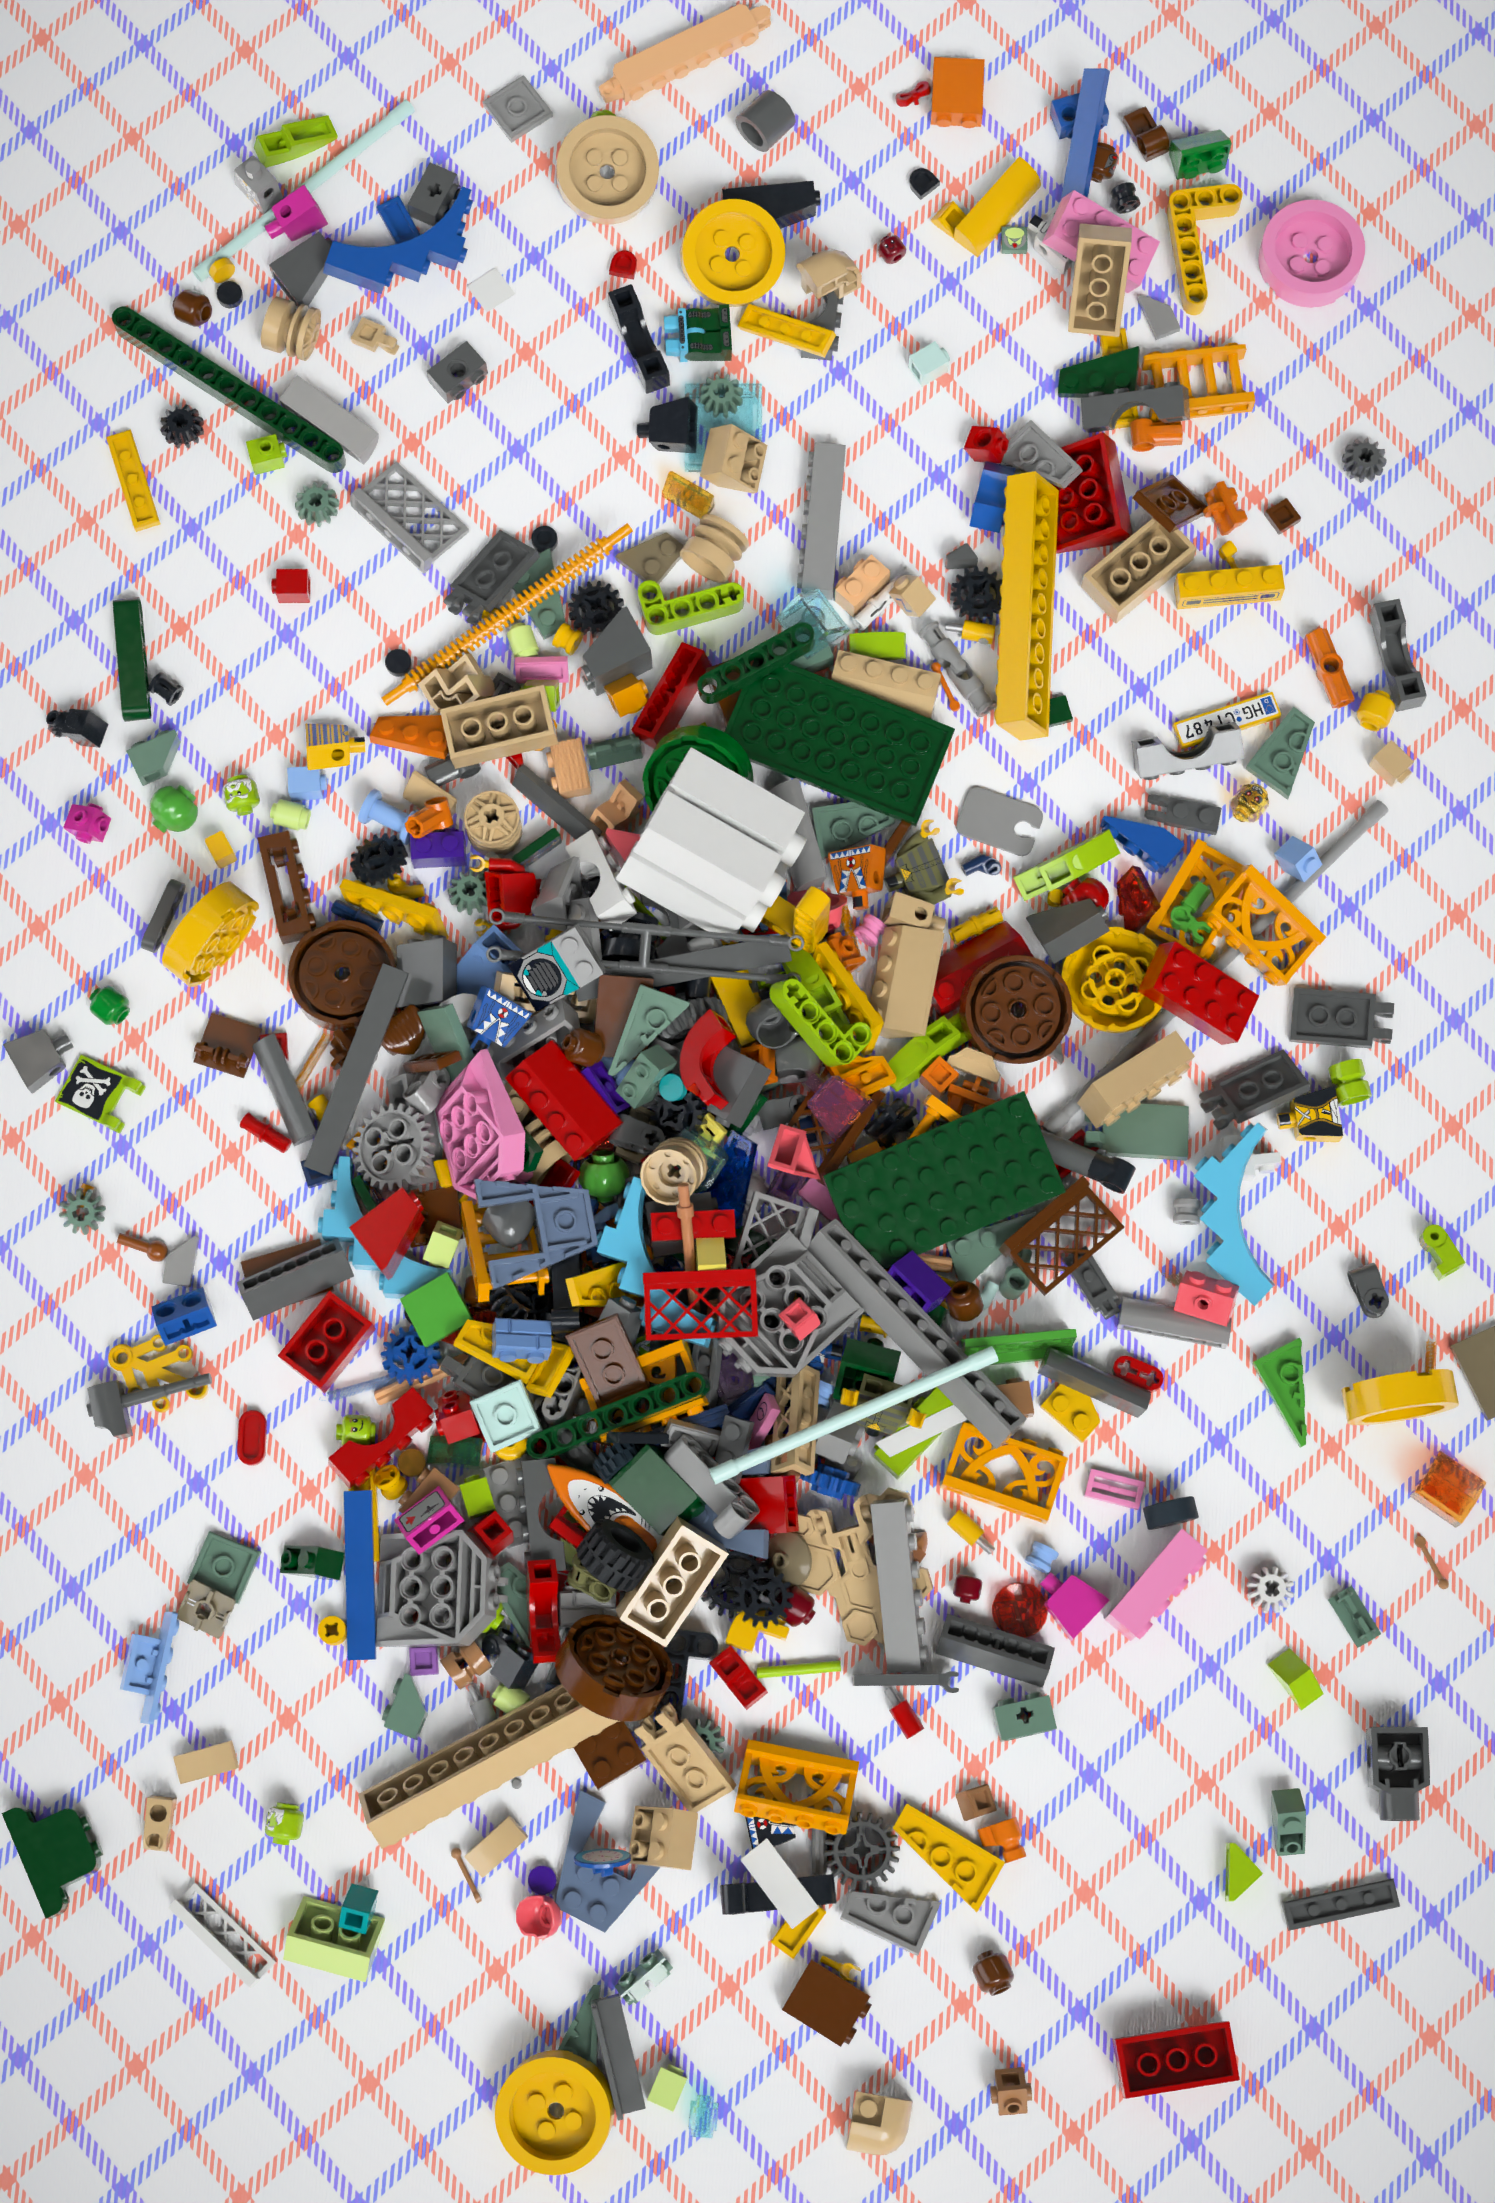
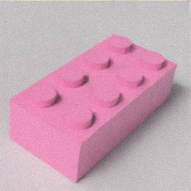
[1042,190,1160,293]
[1105,1529,1208,1642]

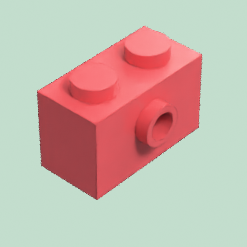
[1174,1270,1240,1327]

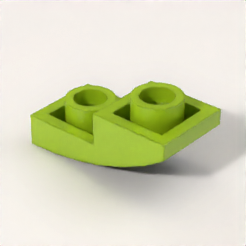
[849,632,906,661]

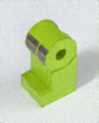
[1419,1224,1466,1281]

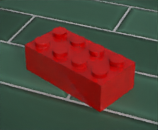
[1137,941,1259,1045]
[1112,2021,1240,2099]

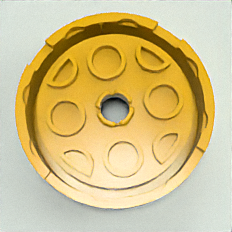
[680,199,785,307]
[162,881,259,987]
[1341,1369,1459,1425]
[495,2050,615,2175]

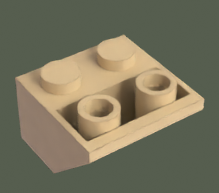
[700,424,768,494]
[629,1806,698,1871]

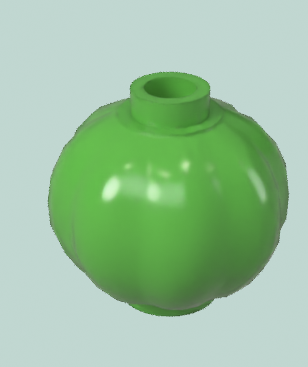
[150,785,198,833]
[578,1150,630,1203]

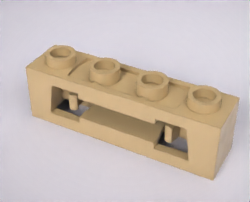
[494,971,597,1024]

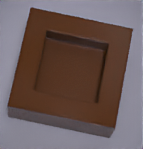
[1264,498,1301,535]

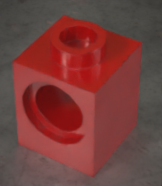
[964,426,1009,464]

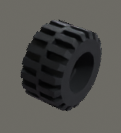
[576,1519,654,1592]

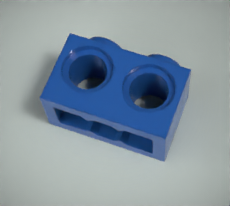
[1050,93,1109,140]
[151,1287,217,1346]

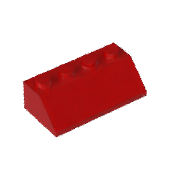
[931,921,1034,1017]
[505,1040,624,1161]

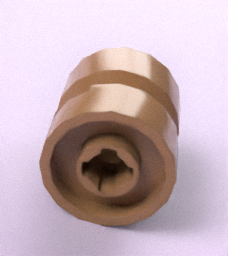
[439,1641,492,1690]

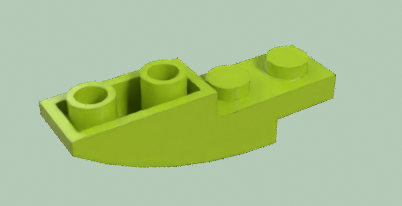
[1013,829,1120,902]
[781,945,854,1032]
[888,1013,968,1092]

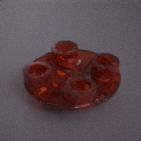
[992,1582,1048,1638]

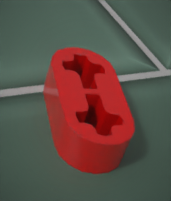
[1112,1355,1164,1393]

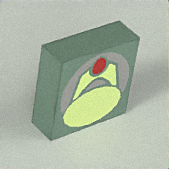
[1001,227,1028,254]

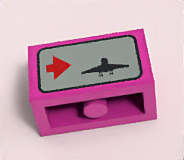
[394,1486,464,1555]

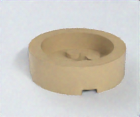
[556,115,659,225]

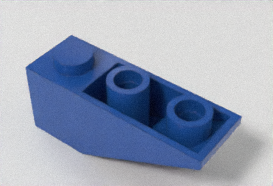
[1100,816,1185,875]

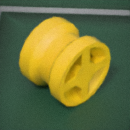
[552,623,584,656]
[373,1465,408,1500]
[318,1616,347,1646]

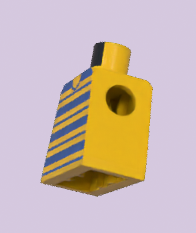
[305,723,366,770]

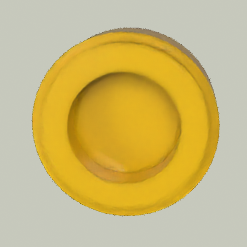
[209,258,235,283]

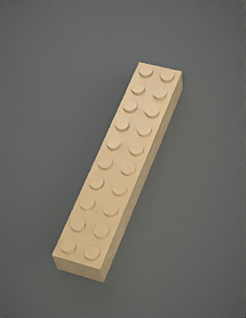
[358,1684,620,1849]

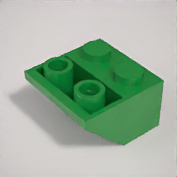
[1169,129,1232,180]

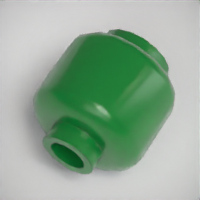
[89,986,130,1025]

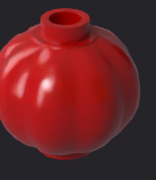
[1060,877,1109,910]

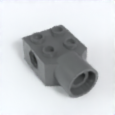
[1366,1727,1430,1821]

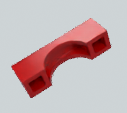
[328,1387,435,1489]

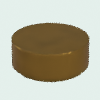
[398,1449,426,1477]

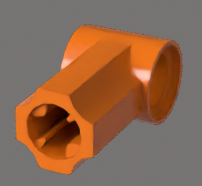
[1130,418,1183,452]
[405,797,453,838]

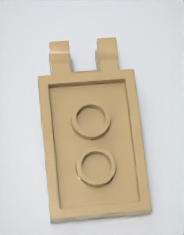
[634,1702,737,1812]

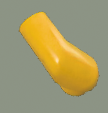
[387,874,425,899]

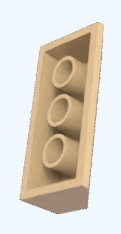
[831,650,941,719]
[870,925,945,1039]

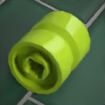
[1328,1059,1372,1106]

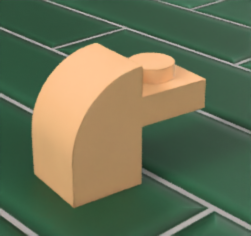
[589,779,644,840]

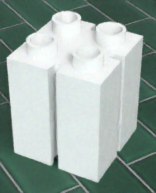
[616,747,807,943]

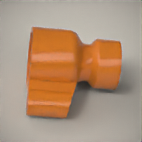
[977,1817,1027,1863]

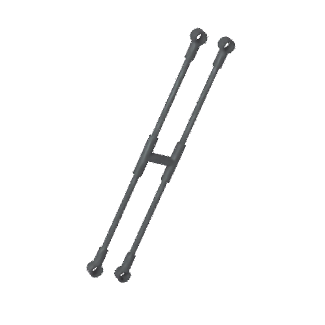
[486,907,805,984]

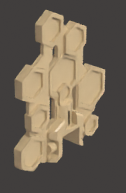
[794,1487,934,1651]

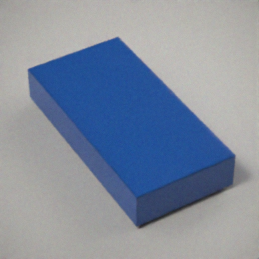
[376,196,420,244]

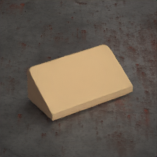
[403,770,457,816]

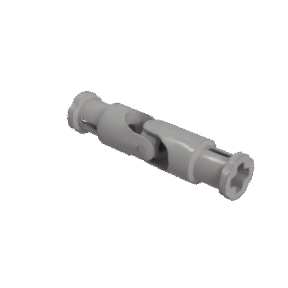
[918,621,997,718]

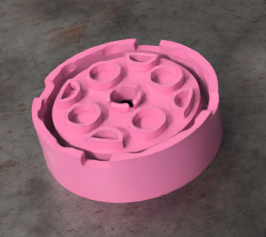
[1258,200,1365,308]

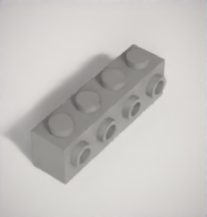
[489,998,580,1068]

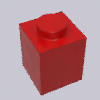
[271,569,311,603]
[473,1511,514,1557]

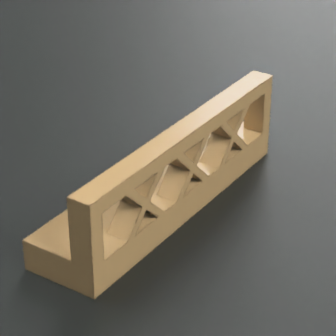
[770,1365,820,1476]

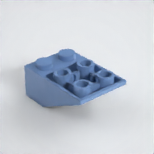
[457,924,523,996]

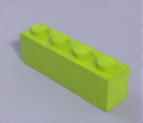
[873,1387,954,1480]

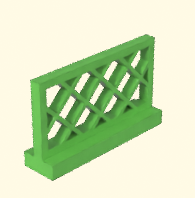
[960,1329,1077,1366]

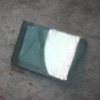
[776,589,850,660]

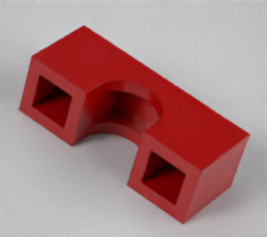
[649,1209,736,1242]

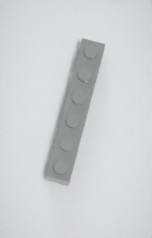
[797,442,846,600]
[870,1498,928,1673]

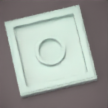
[470,1379,543,1453]

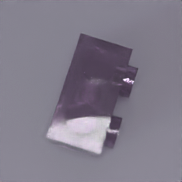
[717,1353,754,1403]

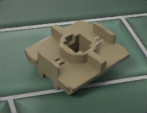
[177,1579,236,1639]

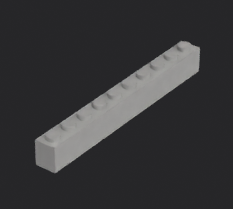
[808,1219,1027,1449]

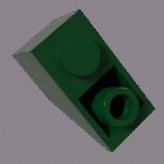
[280,1545,345,1580]

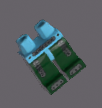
[664,304,732,362]

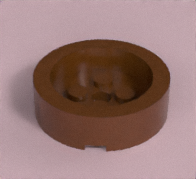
[288,920,397,1032]
[959,955,1072,1064]
[555,1614,673,1722]

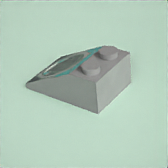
[508,923,606,1012]

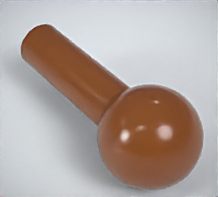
[116,1233,168,1262]

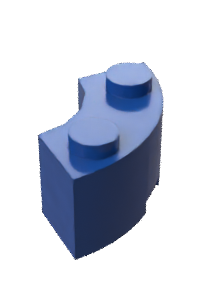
[969,461,1016,533]

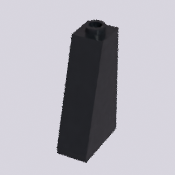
[722,181,821,229]

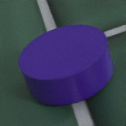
[528,1866,557,1895]

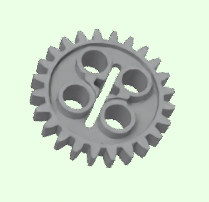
[352,1103,436,1192]

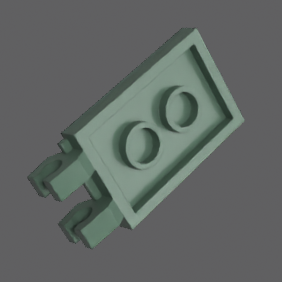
[417,1003,475,1085]
[1084,1103,1189,1161]

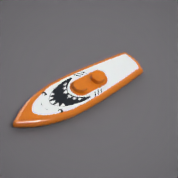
[547,1464,675,1582]

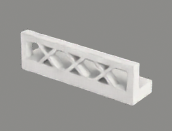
[168,1883,277,1988]

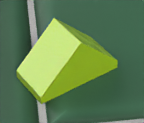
[1267,1648,1324,1711]
[1225,1843,1263,1902]

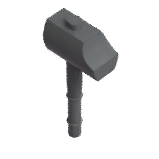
[86,1373,212,1440]

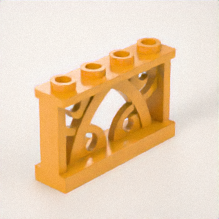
[1143,839,1246,960]
[1202,864,1327,986]
[579,1340,709,1446]
[941,1421,1068,1524]
[734,1739,859,1835]

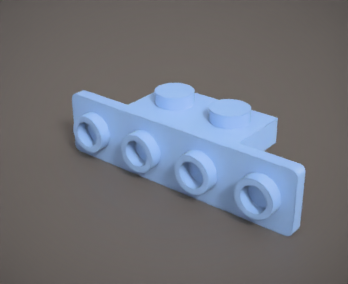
[119,1612,179,1725]

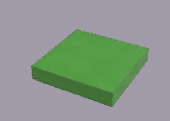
[400,1272,475,1348]

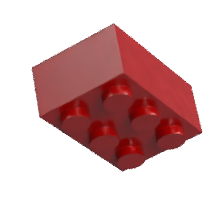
[278,1290,376,1394]

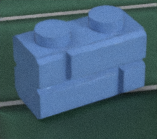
[492,1318,552,1364]

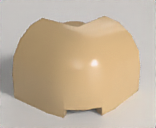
[796,249,862,299]
[418,653,495,713]
[846,2091,913,2155]

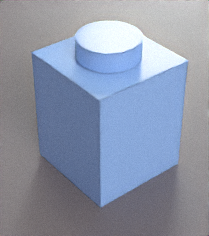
[287,766,328,801]
[1274,836,1323,882]

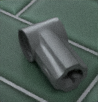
[424,754,481,787]

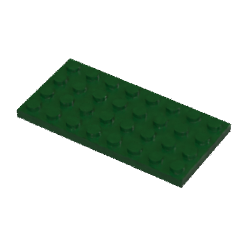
[724,659,955,827]
[822,1091,1066,1269]

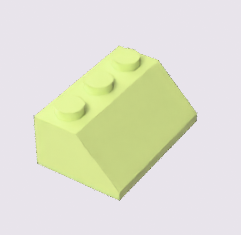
[283,1896,385,1982]

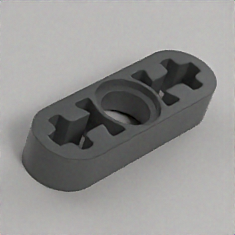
[141,879,186,953]

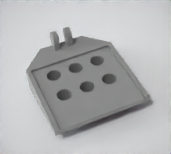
[716,1230,864,1378]
[376,1530,508,1647]

